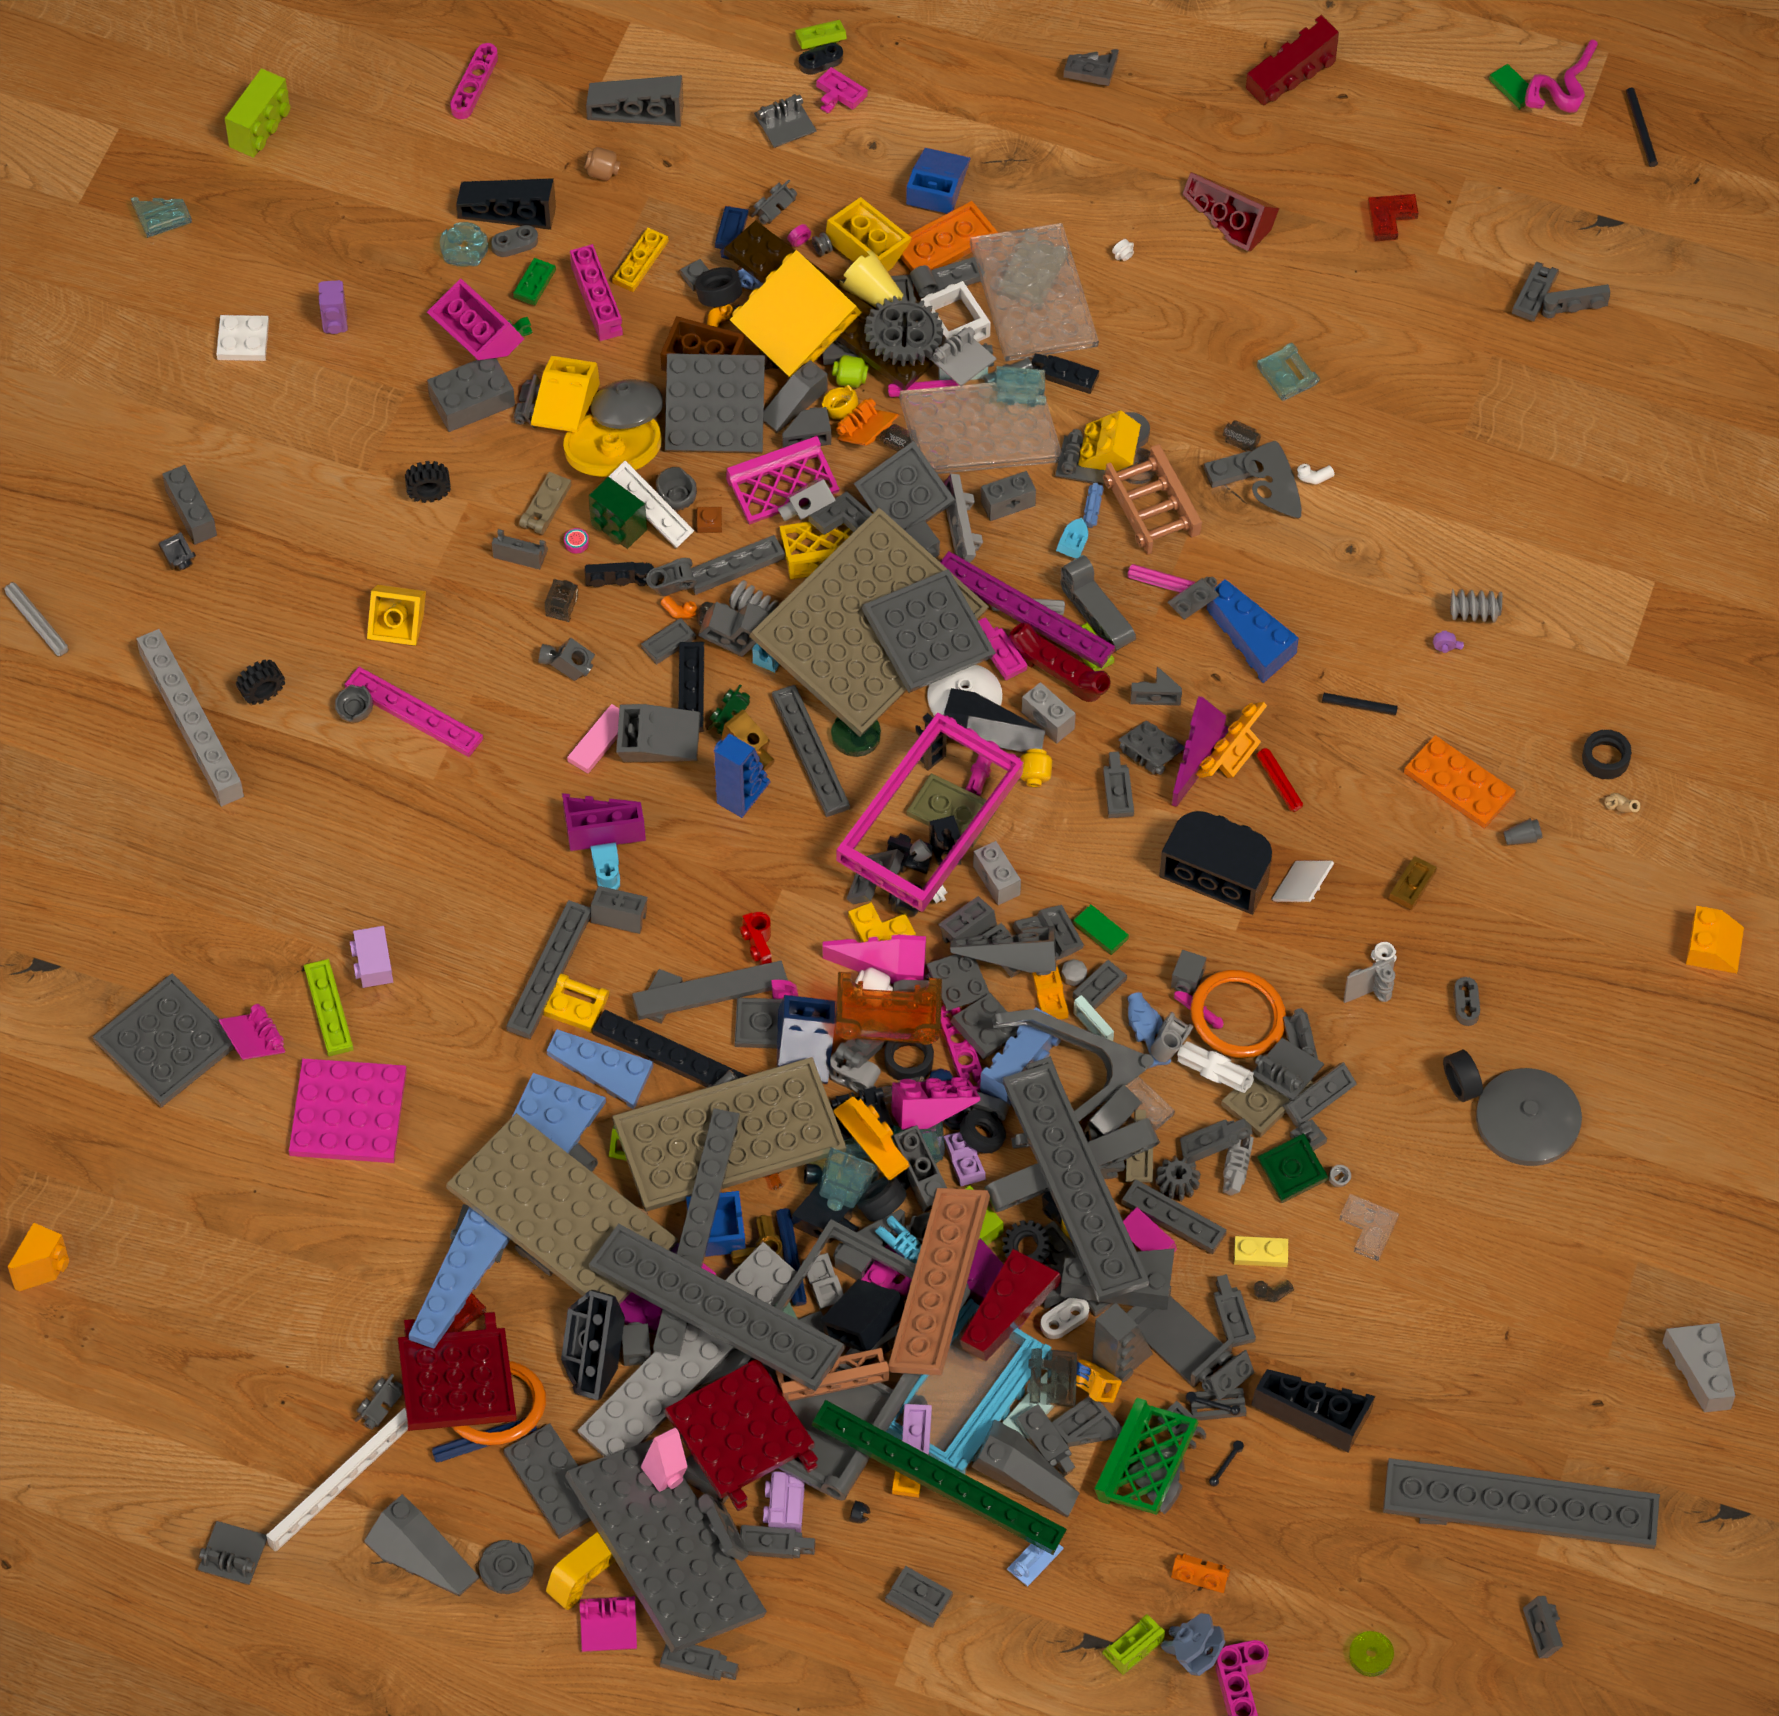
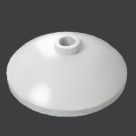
[927,665,1002,716]

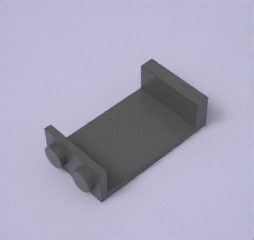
[1127,1286,1233,1388]

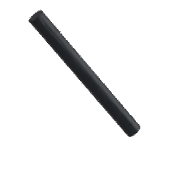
[1626,87,1658,167]

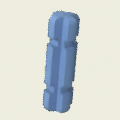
[1083,483,1103,528]

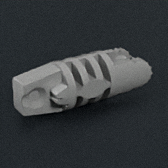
[1223,1136,1254,1196]

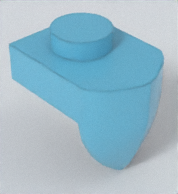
[1056,518,1088,559]

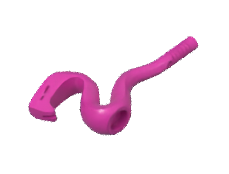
[1525,40,1598,113]

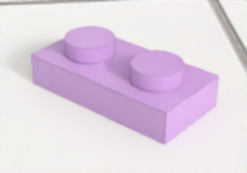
[902,1404,932,1455]

